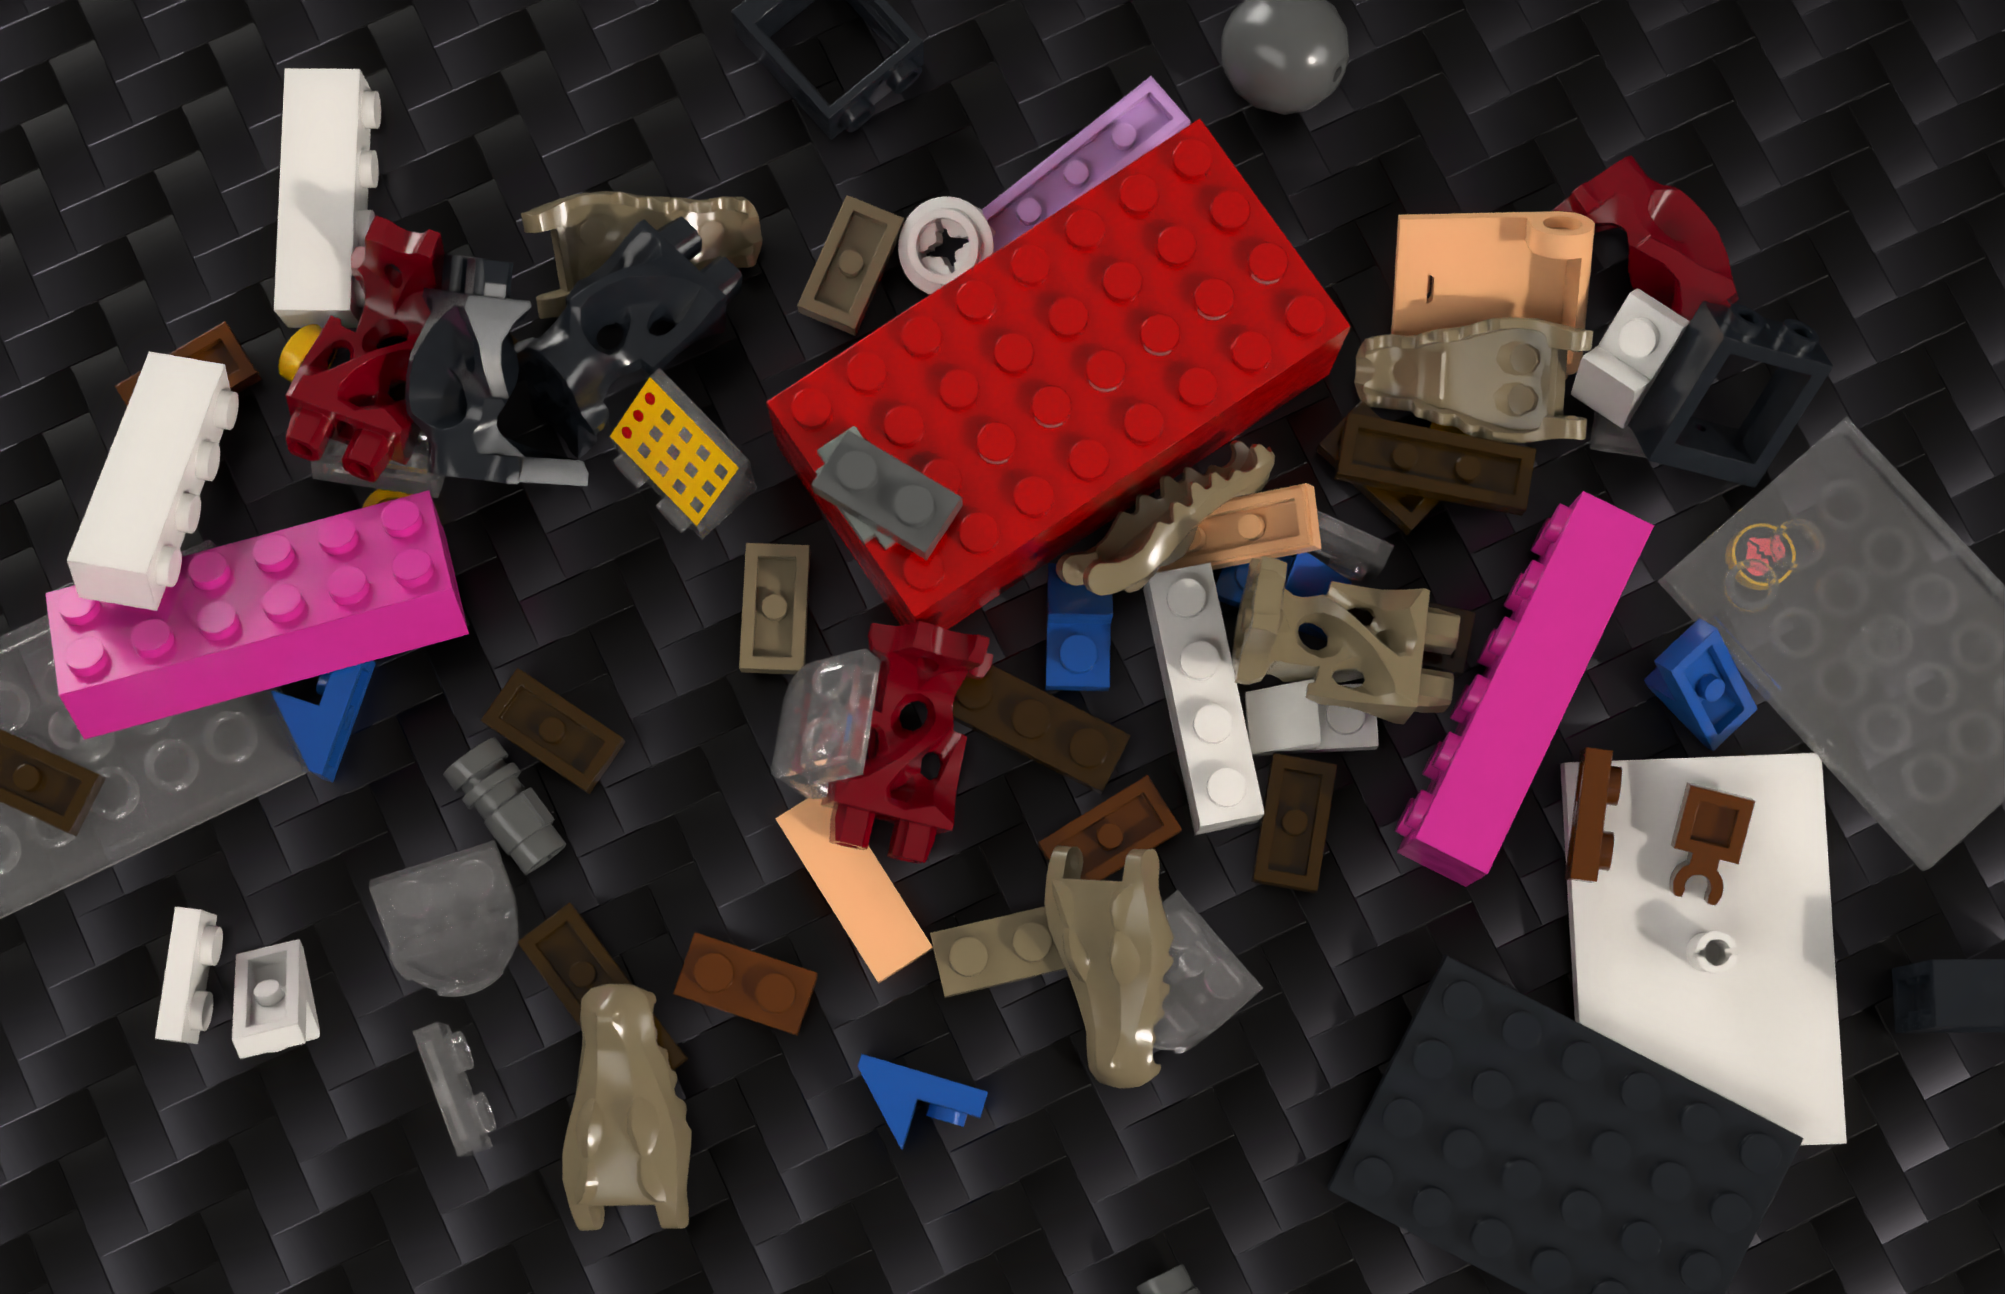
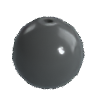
[1221,0,1349,115]

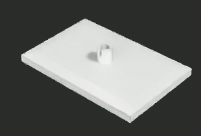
[1560,753,1847,1145]

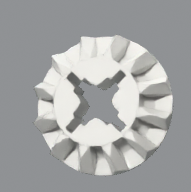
[898,197,995,294]

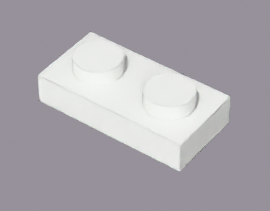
[155,907,223,1044]

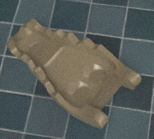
[521,191,762,319]
[1354,317,1593,443]
[1056,440,1275,596]
[1044,845,1174,1089]
[563,983,692,1231]

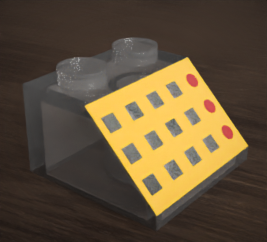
[610,368,757,539]

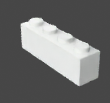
[274,68,381,328]
[67,351,239,611]
[1143,562,1265,835]

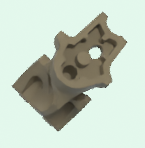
[1232,556,1460,724]

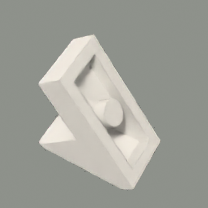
[1571,288,1690,429]
[1245,679,1379,756]
[232,939,320,1059]

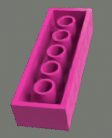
[45,490,469,740]
[1395,491,1654,887]

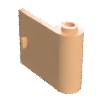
[1391,211,1595,380]

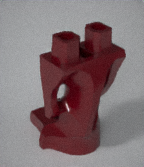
[1552,155,1739,321]
[285,215,445,483]
[821,621,994,864]

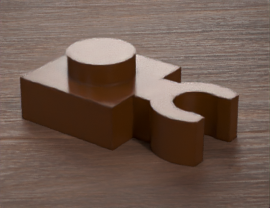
[1670,782,1755,906]

